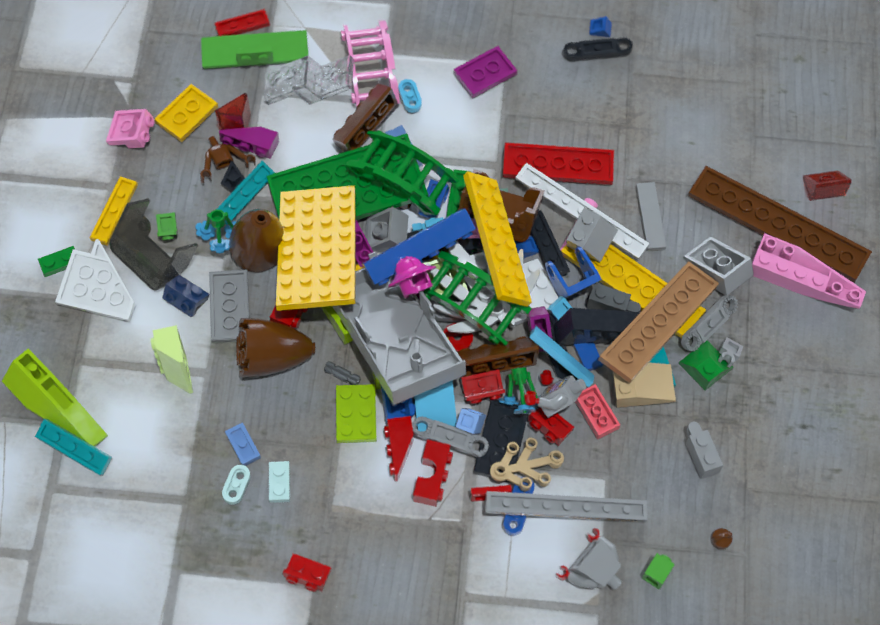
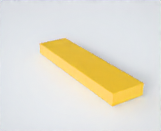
[89,176,138,246]

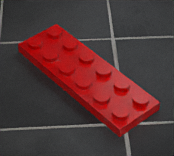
[503,142,614,185]

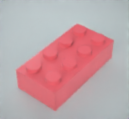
[575,384,620,439]

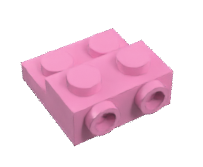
[106,109,154,148]

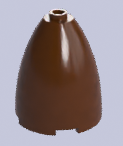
[229,209,284,272]
[236,318,316,377]

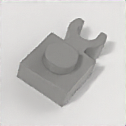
[718,337,744,368]

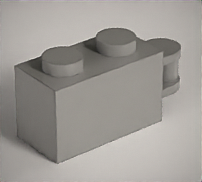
[686,422,723,479]

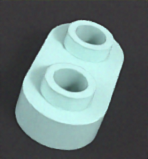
[222,465,251,505]

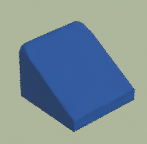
[589,16,612,37]
[514,237,540,259]

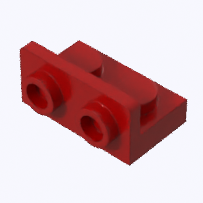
[283,553,332,592]

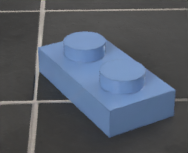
[225,423,261,466]

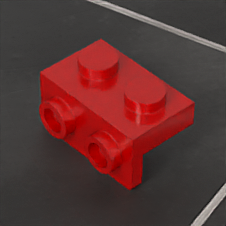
[460,369,505,404]
[528,407,574,446]

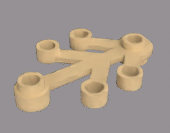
[490,438,564,491]

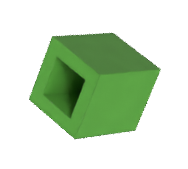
[642,553,675,590]

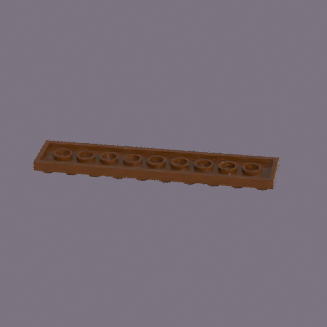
[688,166,872,283]

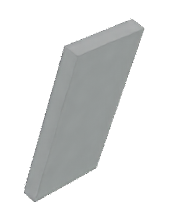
[209,269,249,343]

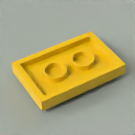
[154,84,218,142]

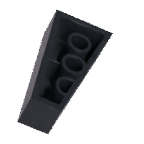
[554,308,640,345]

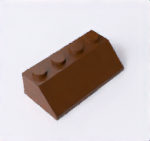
[332,84,398,152]
[457,336,539,377]

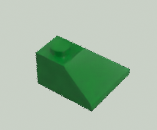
[679,340,734,391]

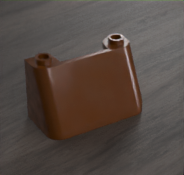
[458,169,545,242]

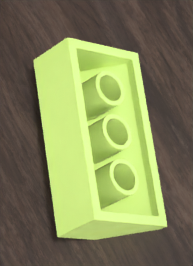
[150,325,193,394]

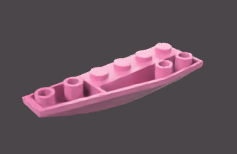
[752,233,866,309]

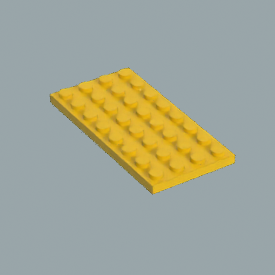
[276,185,356,311]

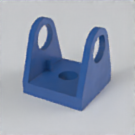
[545,246,602,298]

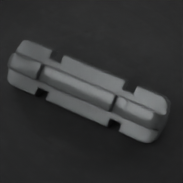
[324,361,361,385]

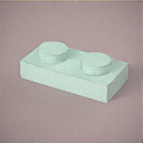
[269,461,290,503]

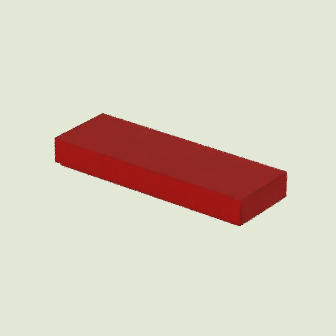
[214,9,270,36]

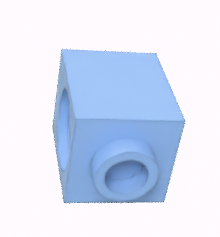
[456,408,486,434]

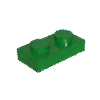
[38,245,75,277]

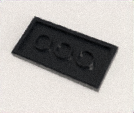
[473,400,529,483]

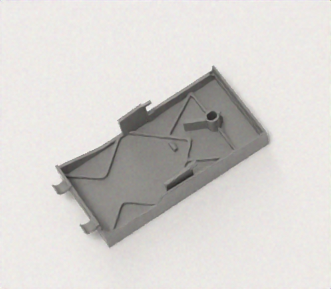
[333,251,466,405]

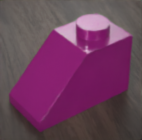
[526,306,552,352]

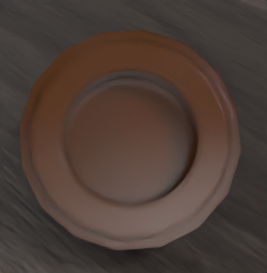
[711,528,733,550]

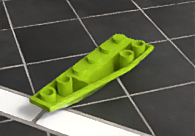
[2,348,108,447]

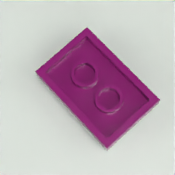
[453,46,518,98]

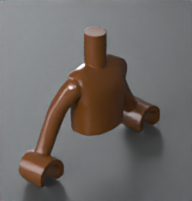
[200,136,256,183]

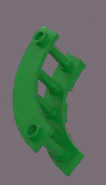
[346,130,459,216]
[422,251,532,346]

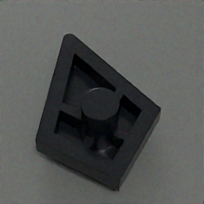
[221,161,245,193]

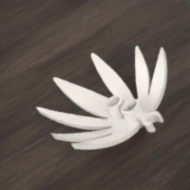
[425,240,540,333]

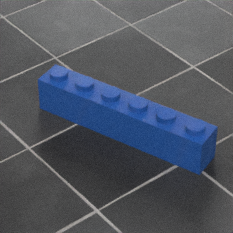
[362,208,476,286]

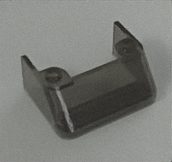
[109,198,198,290]

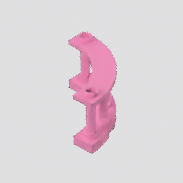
[341,20,400,107]

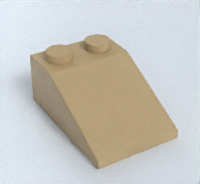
[613,363,676,408]

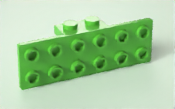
[201,30,309,69]

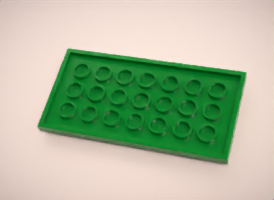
[267,133,429,220]

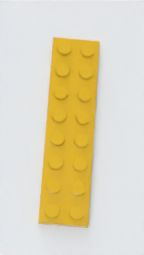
[463,171,532,307]
[561,244,706,339]

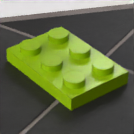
[336,384,377,443]

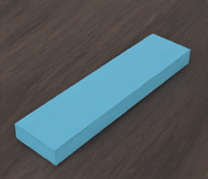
[529,326,595,387]

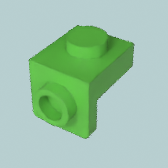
[156,212,178,240]

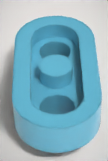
[398,79,422,113]

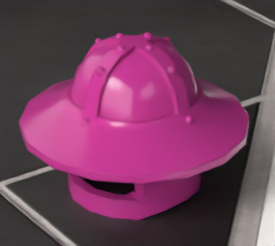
[388,256,437,298]

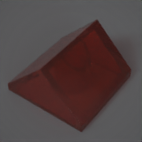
[215,92,251,131]
[803,170,852,201]

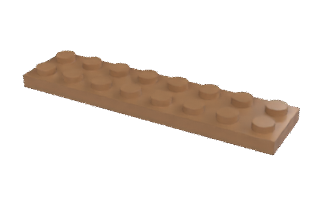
[598,261,719,383]

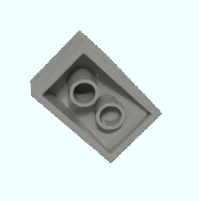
[684,236,754,295]

